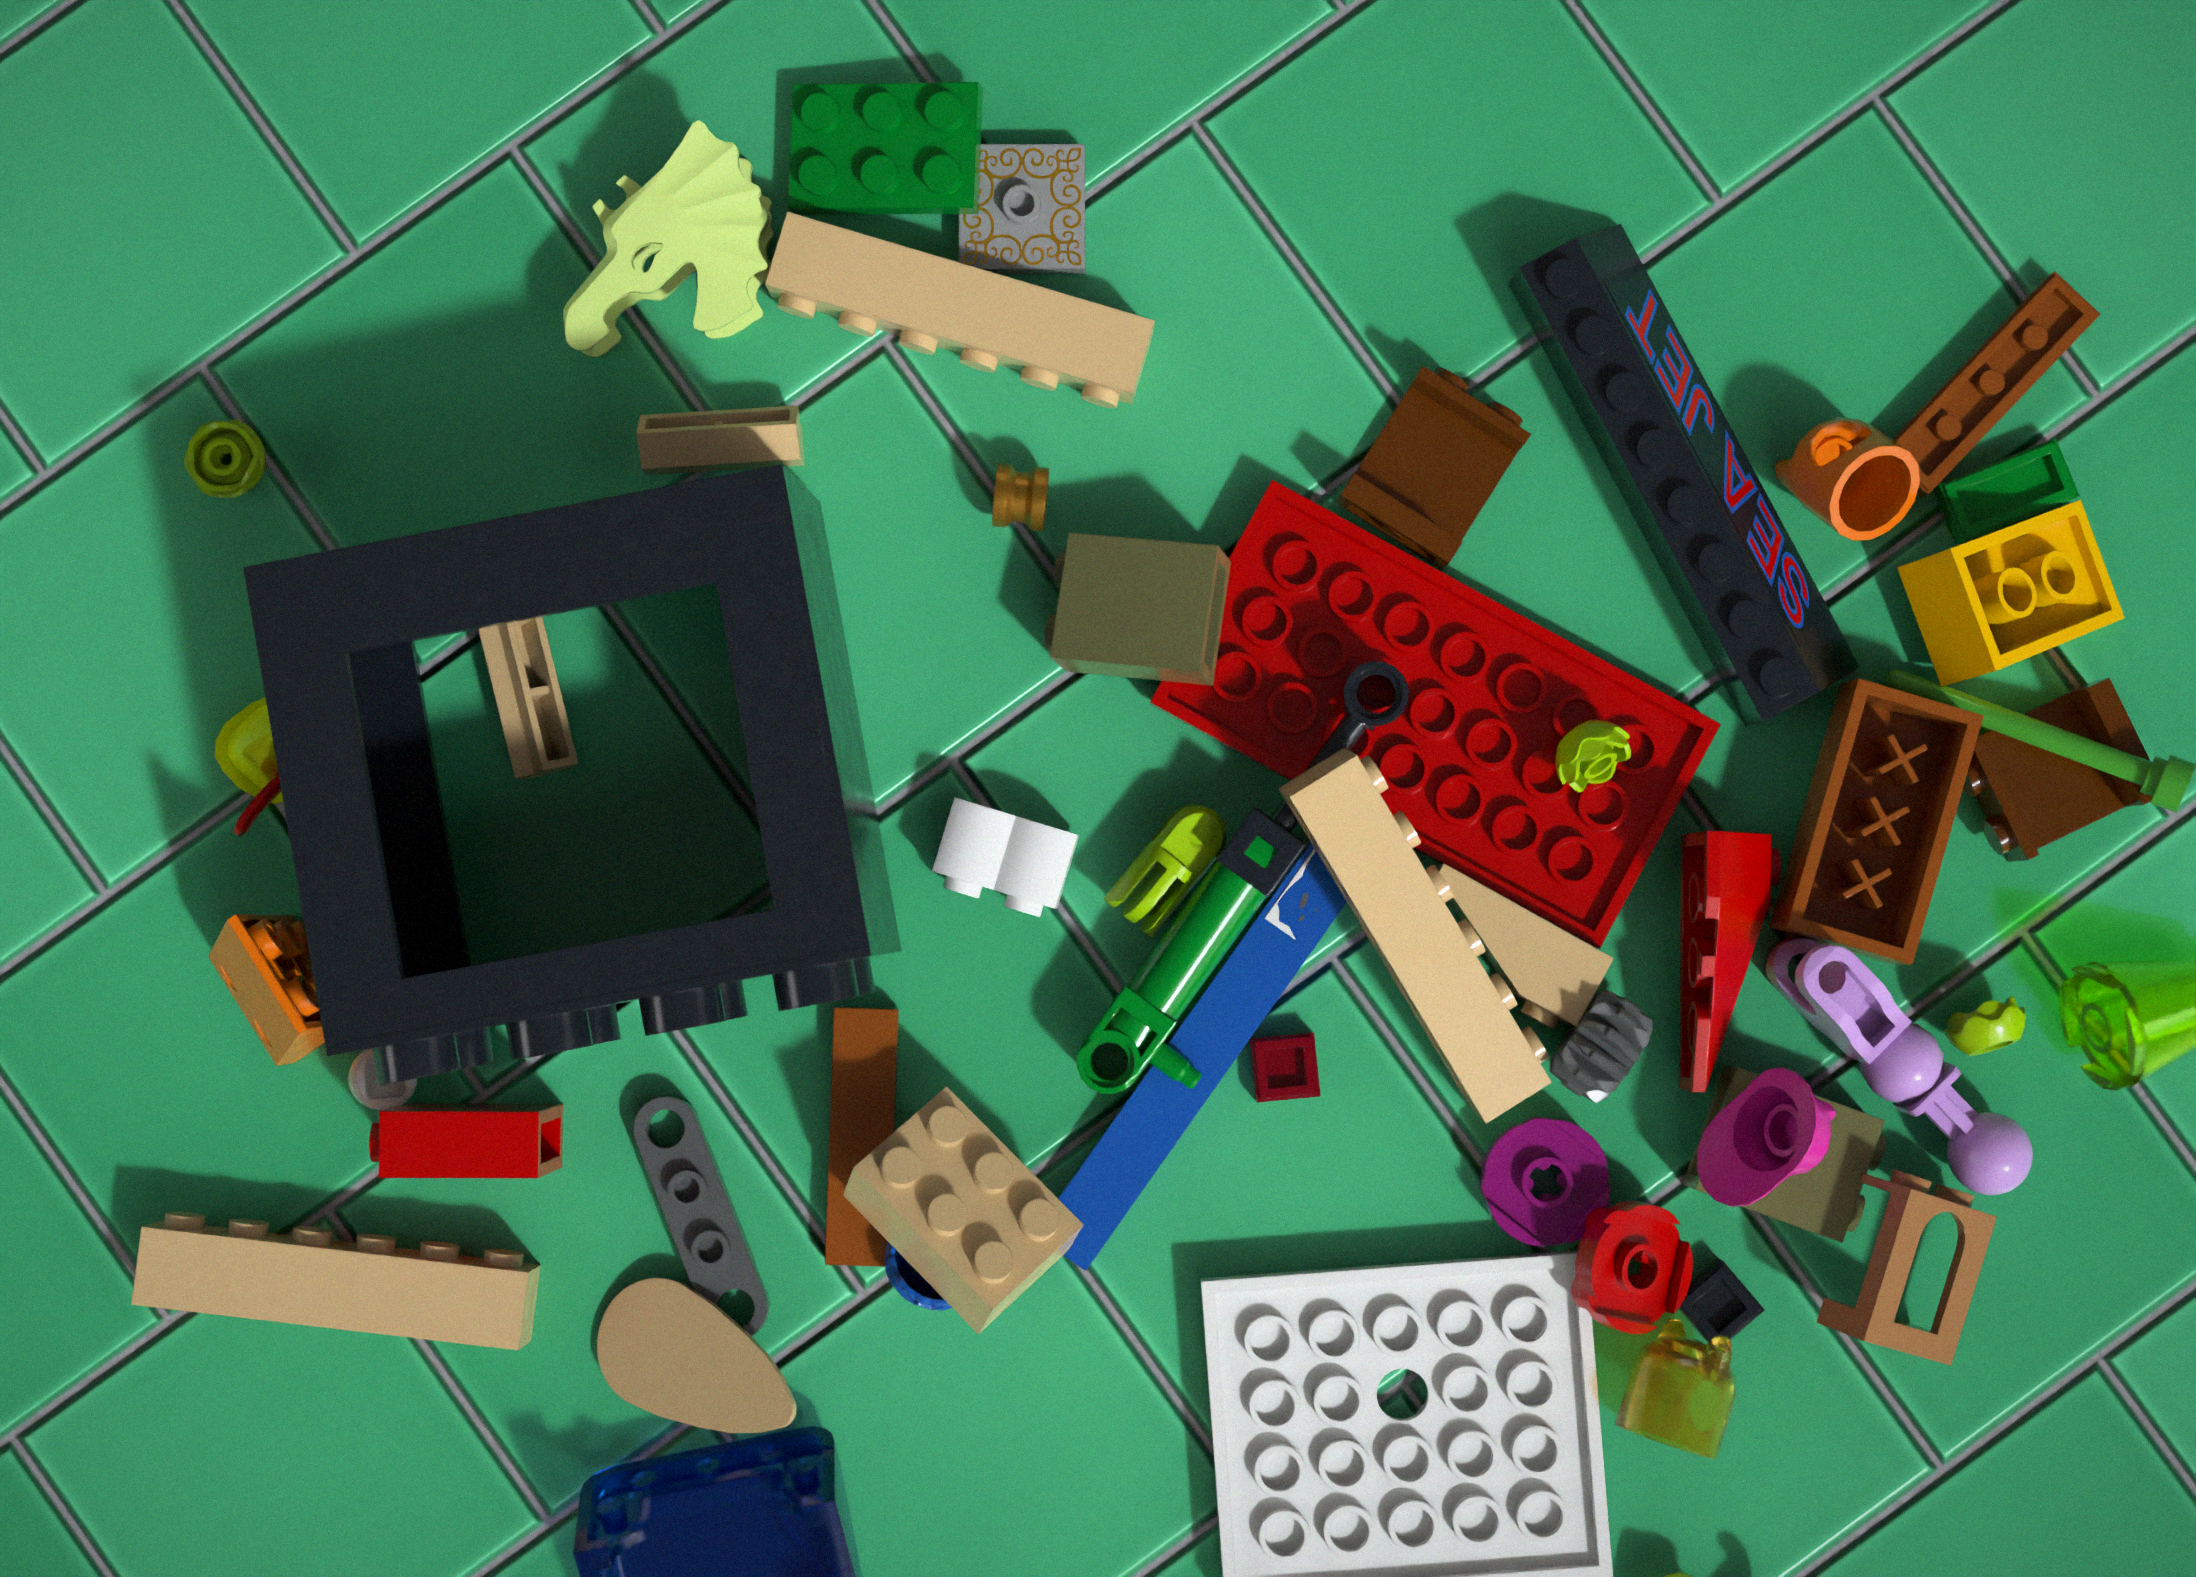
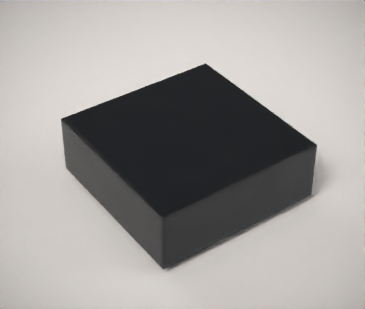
[1678,1258,1765,1352]

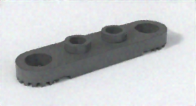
[633,1095,770,1336]

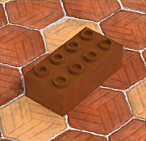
[1769,678,1984,965]

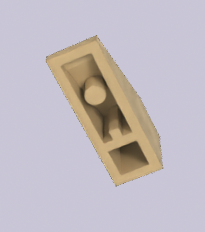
[1436,864,1614,1030]

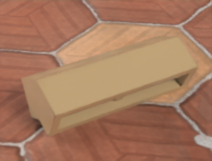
[636,405,804,475]
[478,617,578,780]

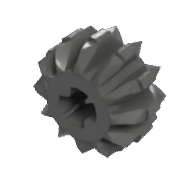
[1549,990,1653,1103]

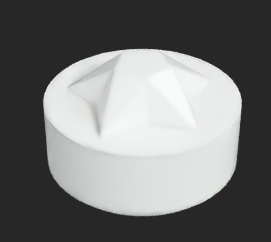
[348,1049,417,1110]

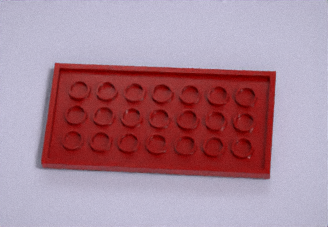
[1150,480,1721,948]

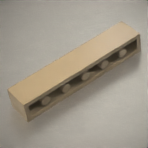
[765,212,1155,409]
[1278,748,1552,1124]
[131,1211,541,1350]

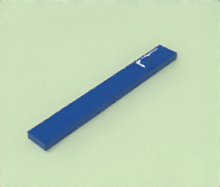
[1058,842,1346,1271]

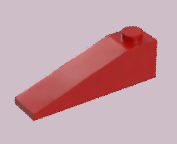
[1679,831,1781,1092]

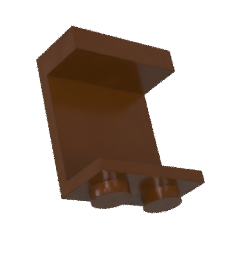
[1336,366,1531,571]
[1963,678,2152,862]

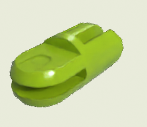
[1103,804,1226,939]

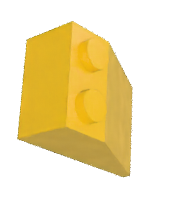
[1897,500,2125,687]

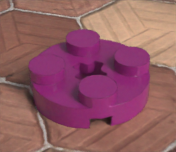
[1479,1116,1611,1246]

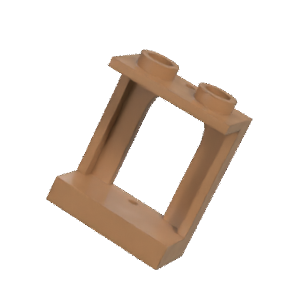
[1816,1169,1997,1366]

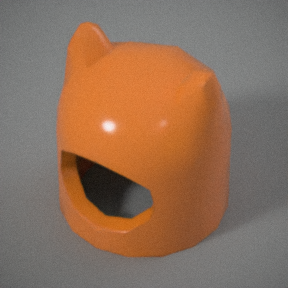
[1774,417,1920,541]

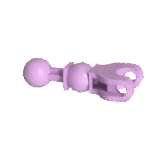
[1766,937,2033,1195]

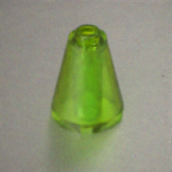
[2059,960,2196,1091]

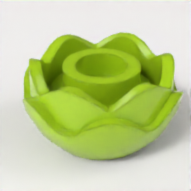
[184,420,266,498]
[1555,720,1631,792]
[1944,996,2026,1056]

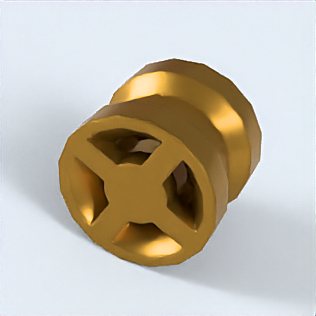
[992,463,1049,531]

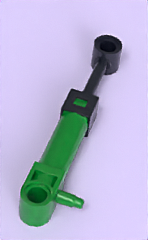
[1077,661,1409,1094]

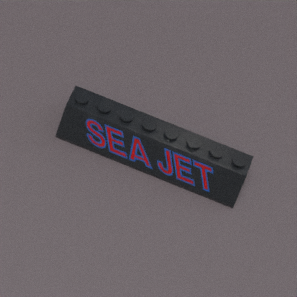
[1508,224,1860,727]

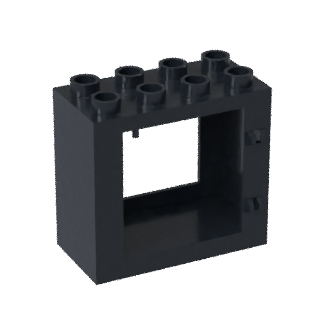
[243,464,902,1085]

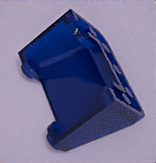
[573,1426,863,1577]

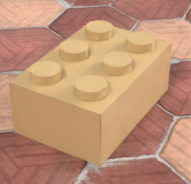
[843,1086,1084,1334]

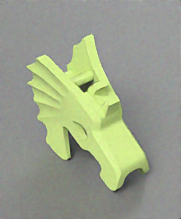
[563,120,774,357]

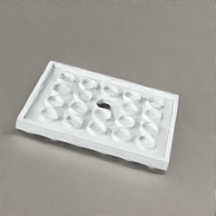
[1200,1250,1613,1577]

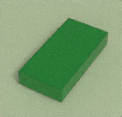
[1933,438,2080,545]

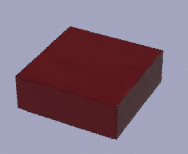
[1250,1032,1321,1103]

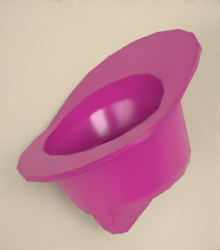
[1697,1067,1836,1207]

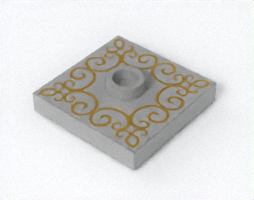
[959,144,1085,274]

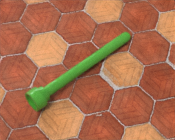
[1884,669,2196,812]

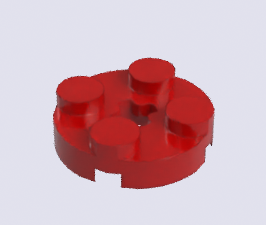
[1571,1201,1693,1334]

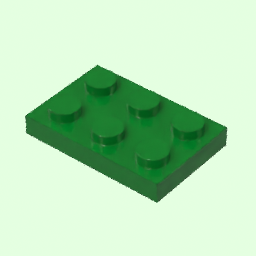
[788,82,983,215]

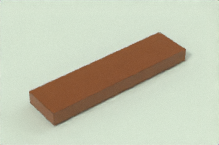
[1891,271,2100,498]
[825,1007,899,1267]

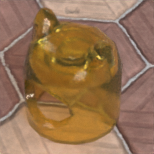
[1615,1318,1736,1459]

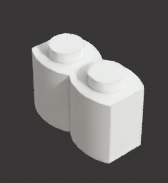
[932,797,1079,917]

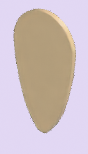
[597,1278,797,1433]

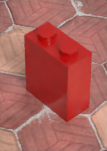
[369,1103,563,1178]

